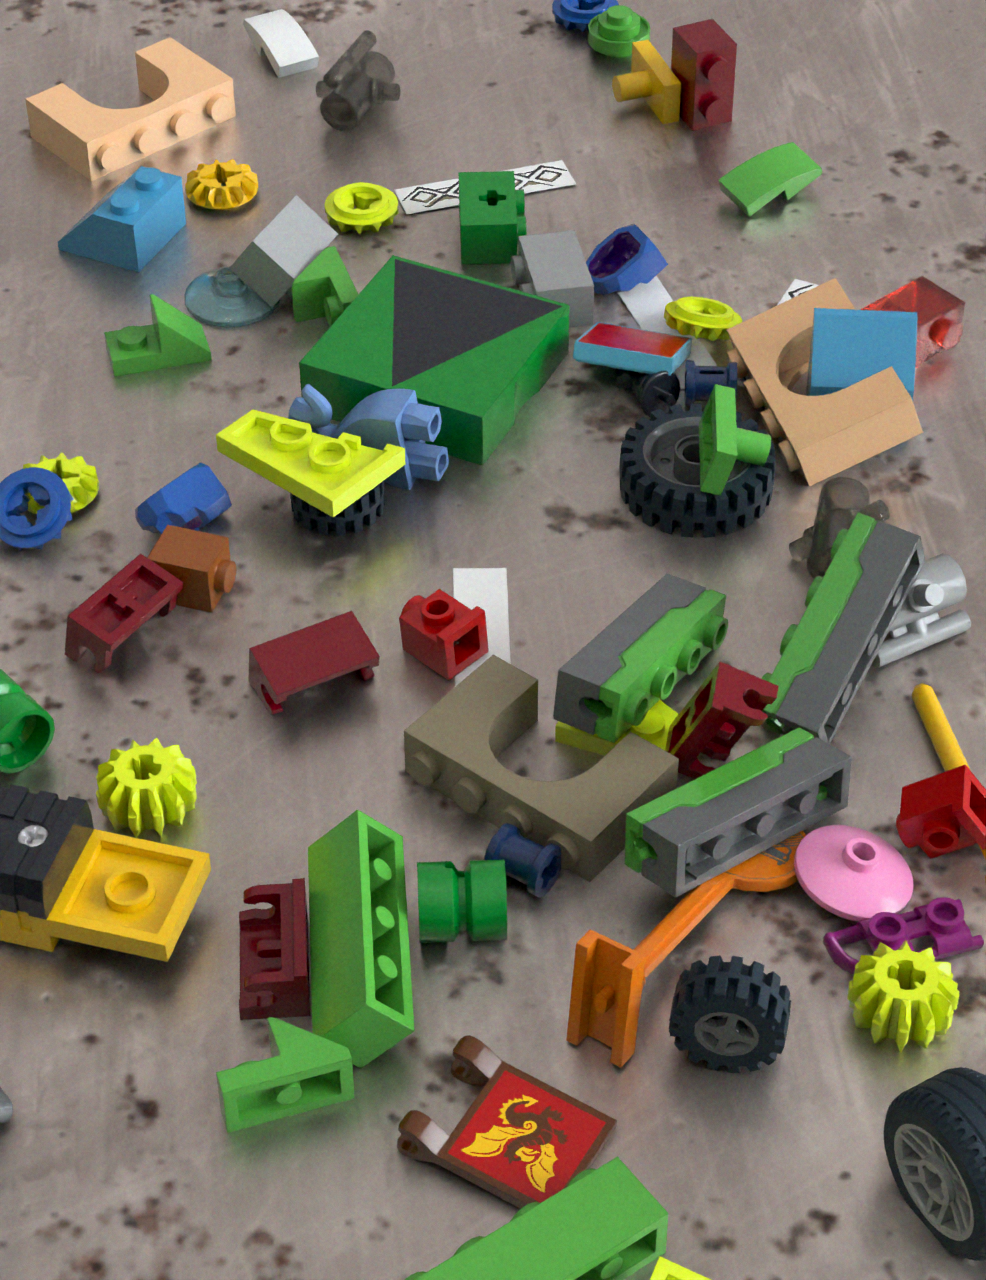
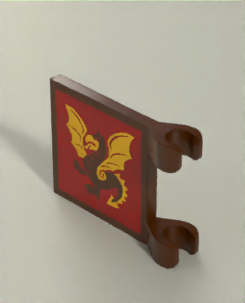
[397,1035,617,1209]

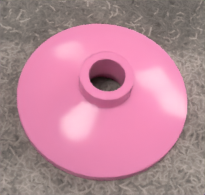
[794,825,913,922]

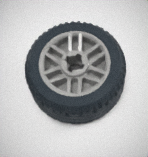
[883,1067,986,1261]

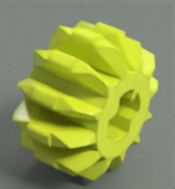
[96,738,197,838]
[847,940,959,1052]

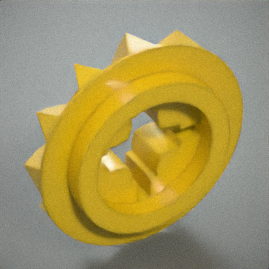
[185,159,258,210]

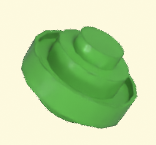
[588,5,650,58]

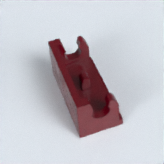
[65,553,184,674]
[248,611,380,716]
[665,661,779,779]
[239,878,310,1020]

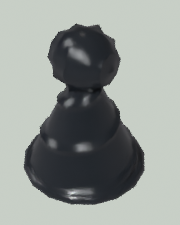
[613,368,680,417]

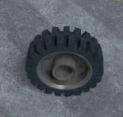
[619,403,775,538]

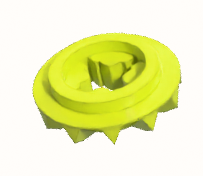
[324,182,399,235]
[664,297,743,341]
[23,452,99,514]

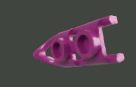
[823,897,984,974]

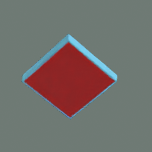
[573,322,693,376]

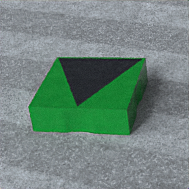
[299,255,570,466]

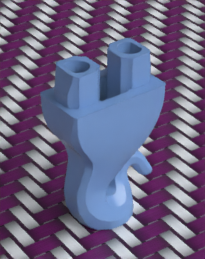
[288,384,449,490]

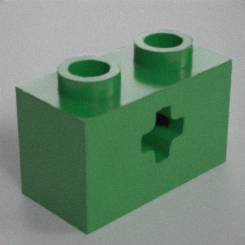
[458,171,527,265]

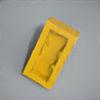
[612,40,681,124]

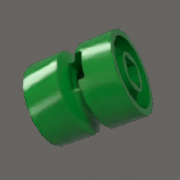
[0,669,55,774]
[417,859,507,943]

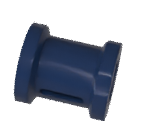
[684,360,737,406]
[484,823,561,898]

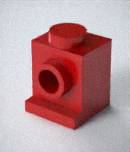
[399,589,489,681]
[896,764,986,859]

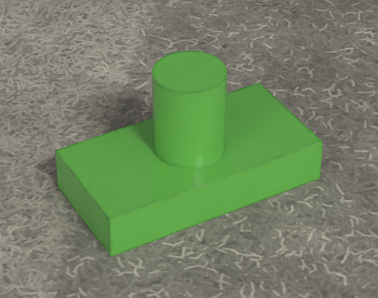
[699,384,771,496]

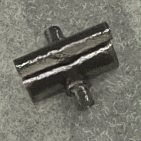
[315,30,401,131]
[789,477,890,579]

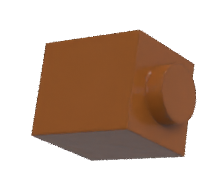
[147,525,236,613]

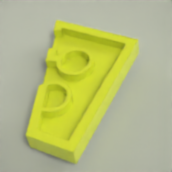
[216,409,406,517]

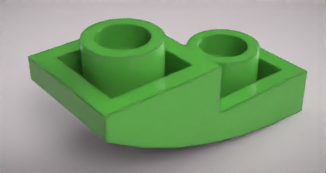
[718,142,823,217]

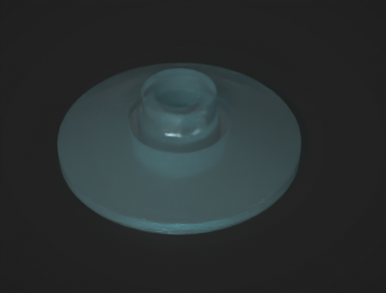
[185,266,280,327]

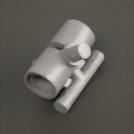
[871,553,971,668]

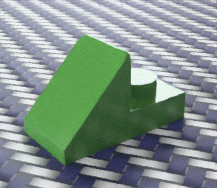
[292,246,359,326]
[104,294,212,377]
[216,1017,355,1133]

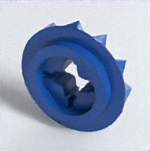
[552,0,619,33]
[0,467,74,551]

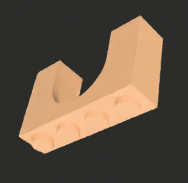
[25,37,236,182]
[726,278,923,487]

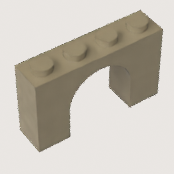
[404,655,679,882]

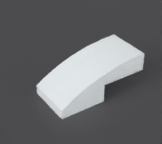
[243,9,319,78]

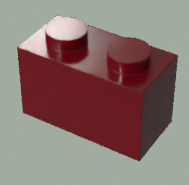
[671,19,737,131]

